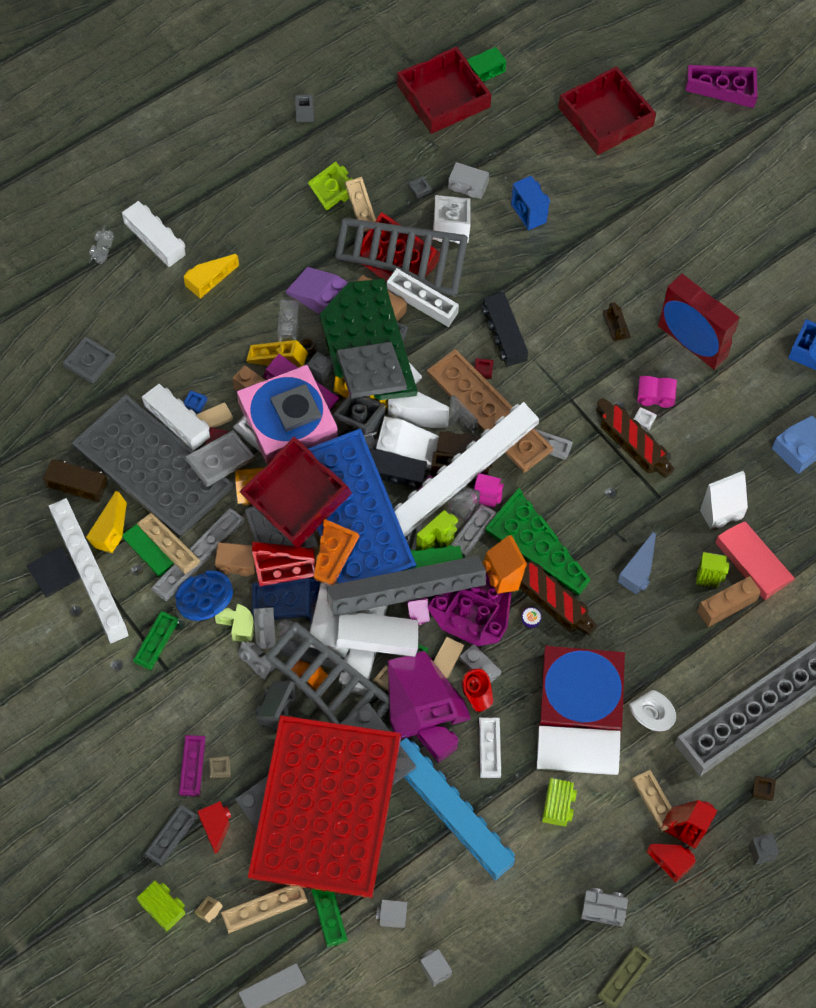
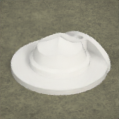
[628,690,676,731]

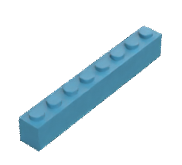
[400,738,515,881]

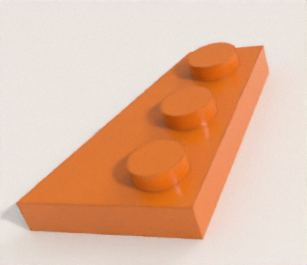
[314,519,360,585]

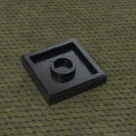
[26,546,80,598]

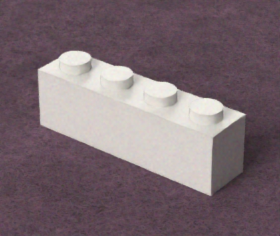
[122,201,185,267]
[387,268,459,327]
[142,384,210,451]

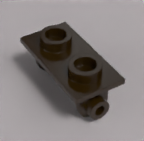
[603,302,631,341]

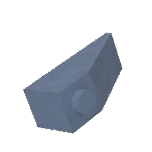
[618,532,656,595]

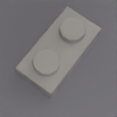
[459,644,501,683]

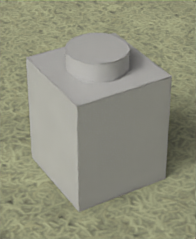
[376,900,407,928]
[420,949,452,987]

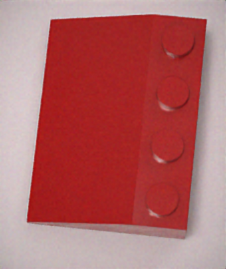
[360,212,440,281]

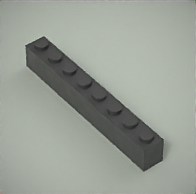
[327,555,486,616]

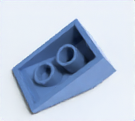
[772,416,816,474]

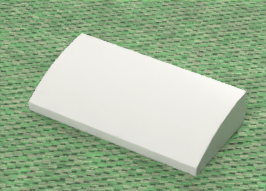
[310,580,357,657]
[336,612,418,657]
[537,726,620,775]

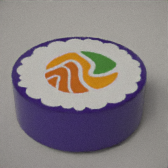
[521,607,542,628]

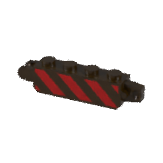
[596,398,674,478]
[519,561,597,636]

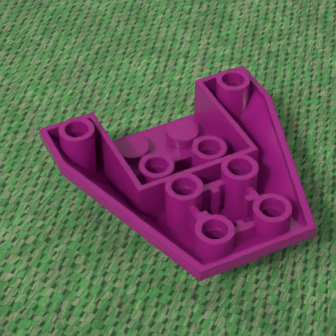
[428,573,512,646]
[388,651,471,739]

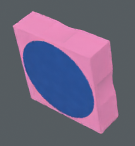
[237,365,338,464]

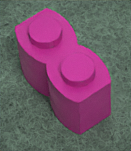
[637,376,677,408]
[473,473,504,508]

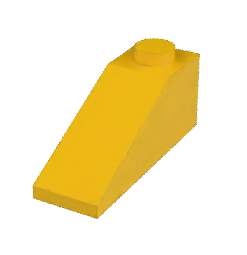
[184,254,239,299]
[246,340,308,368]
[86,491,127,553]

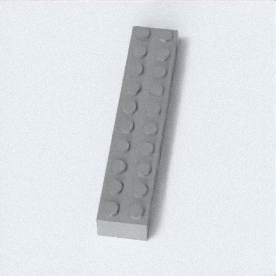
[675,642,816,776]

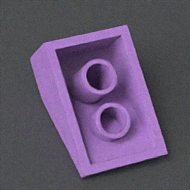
[286,267,348,314]

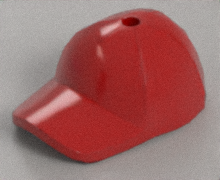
[461,669,493,712]

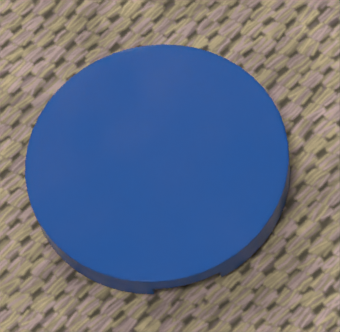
[175,570,233,621]

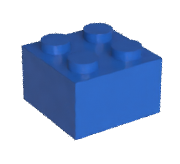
[511,176,550,230]

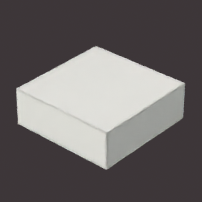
[633,407,657,432]

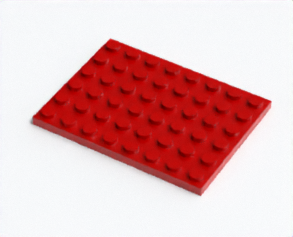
[248,715,402,898]

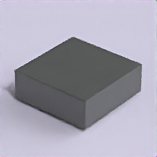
[408,176,432,199]

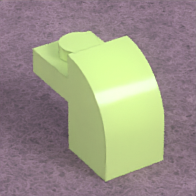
[215,604,255,642]

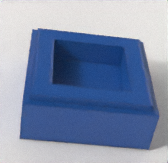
[183,390,208,414]

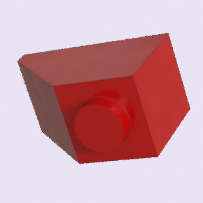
[198,801,231,854]
[647,844,696,883]

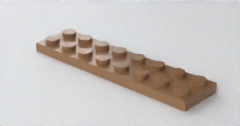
[427,349,553,473]

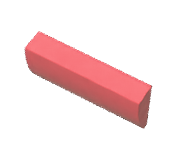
[715,522,795,600]

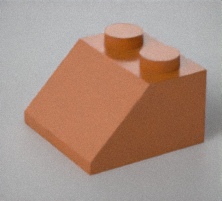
[482,535,527,594]

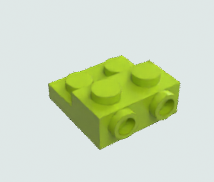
[308,162,353,210]
[416,510,458,551]

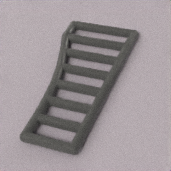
[335,218,468,296]
[266,622,394,732]

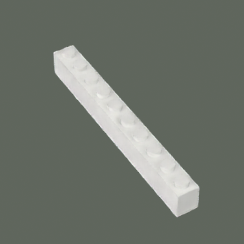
[394,402,539,537]

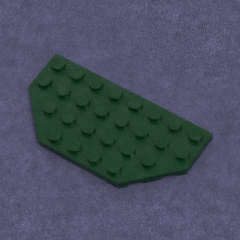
[320,278,418,400]

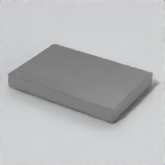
[186,430,255,487]

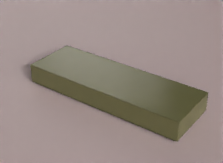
[597,945,653,1008]

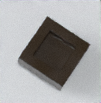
[752,776,776,801]

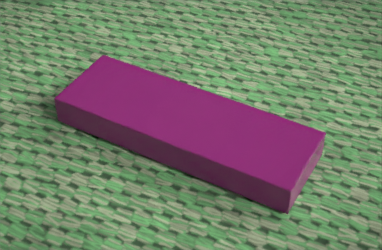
[179,735,206,797]

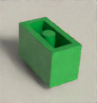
[467,47,506,82]

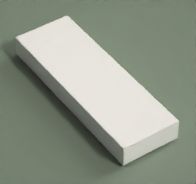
[479,718,501,778]

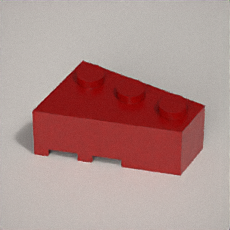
[252,542,316,586]
[659,800,717,849]

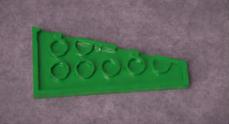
[485,488,591,596]

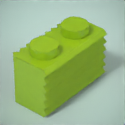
[696,552,729,588]
[542,778,577,827]
[137,881,185,932]

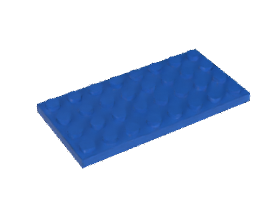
[308,428,417,584]

